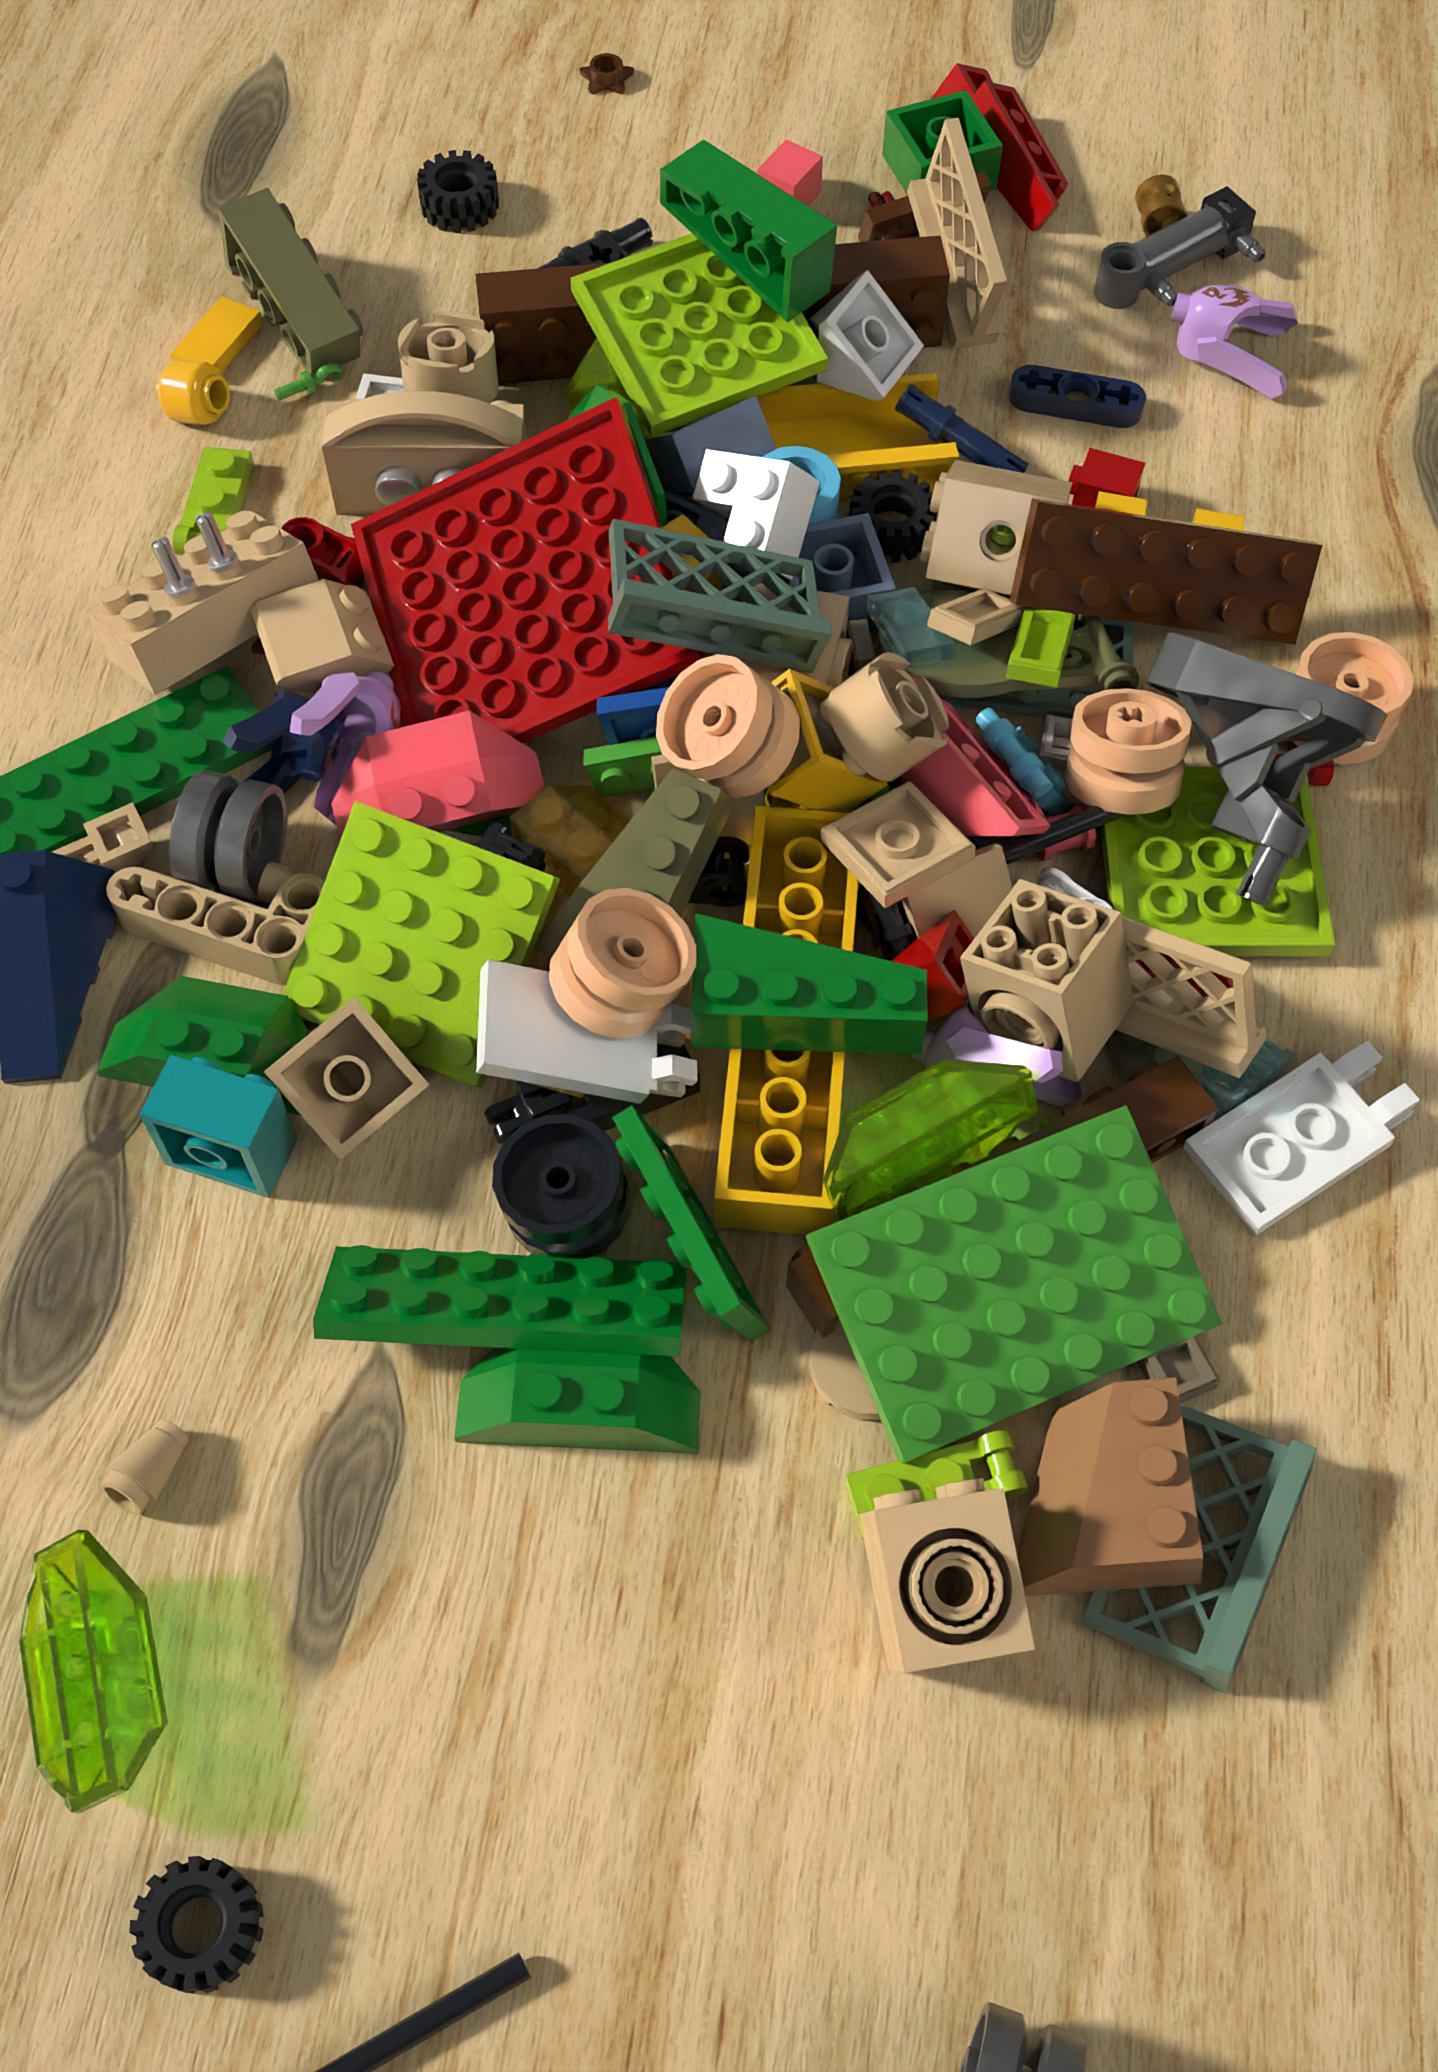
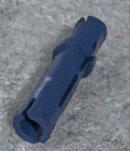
[894,383,1030,473]

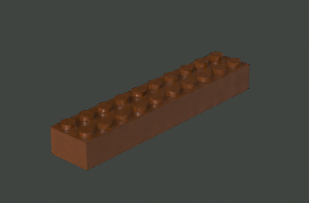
[475,235,950,384]

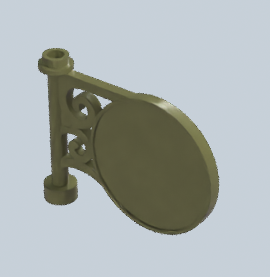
[878,588,1139,698]

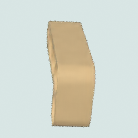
[106,866,325,986]

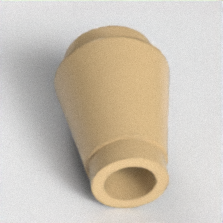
[100,1419,189,1515]

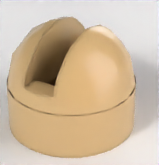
[257,861,298,905]

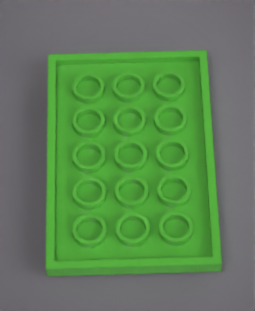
[805,1105,1223,1463]

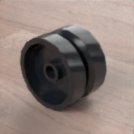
[492,1114,630,1258]

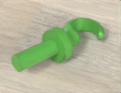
[274,362,343,400]

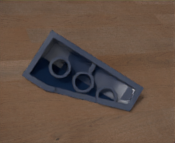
[0,850,117,1084]

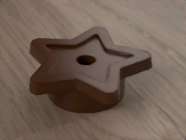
[580,53,634,94]

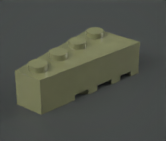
[218,188,363,375]
[534,768,734,957]

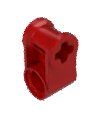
[281,517,364,586]

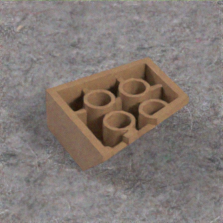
[1018,1377,1203,1596]

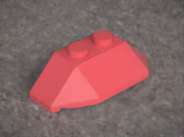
[900,677,1051,836]
[331,710,550,840]

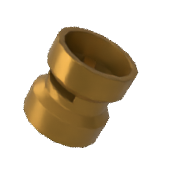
[1135,174,1187,236]

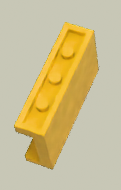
[757,373,959,501]

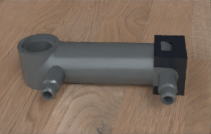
[1094,186,1265,309]

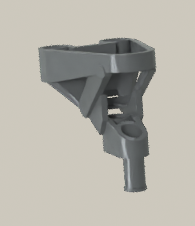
[1146,632,1388,908]

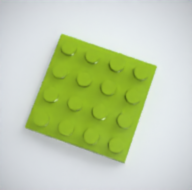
[570,233,828,438]
[1100,767,1335,957]
[283,801,560,1087]

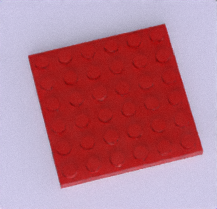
[351,397,704,743]

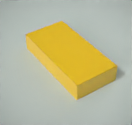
[170,296,263,373]

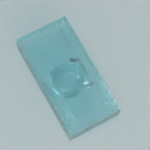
[866,587,954,667]

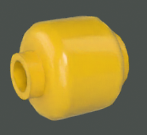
[156,360,230,425]

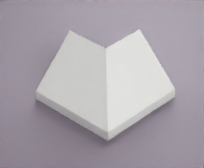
[810,270,924,401]

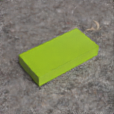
[1006,607,1076,688]

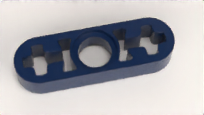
[1009,365,1146,428]

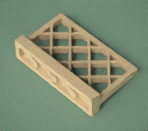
[907,118,1007,349]
[1115,916,1267,1078]

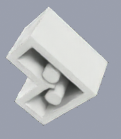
[692,449,820,580]

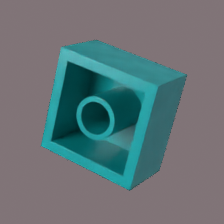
[139,1054,297,1198]

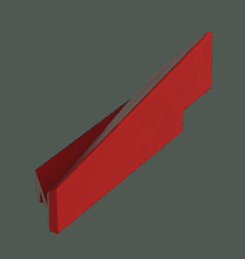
[931,63,1068,231]

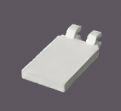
[476,959,697,1104]
[1183,1041,1420,1236]

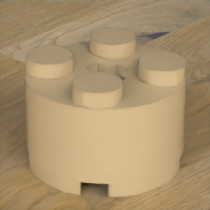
[398,311,498,403]
[820,652,949,782]

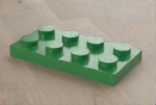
[612,1106,771,1342]

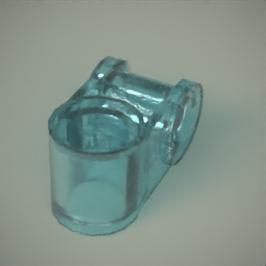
[1196,1019,1296,1121]

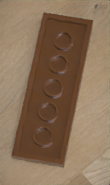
[1009,498,1323,645]

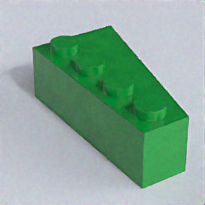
[660,139,837,323]
[691,913,928,1054]

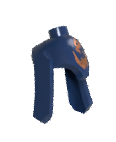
[223,689,346,794]

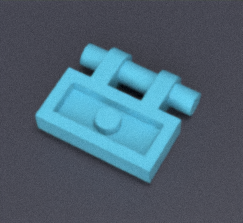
[975,708,1074,816]

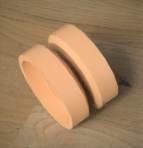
[1293,632,1414,765]
[656,654,800,798]
[1065,688,1192,815]
[549,888,696,1039]

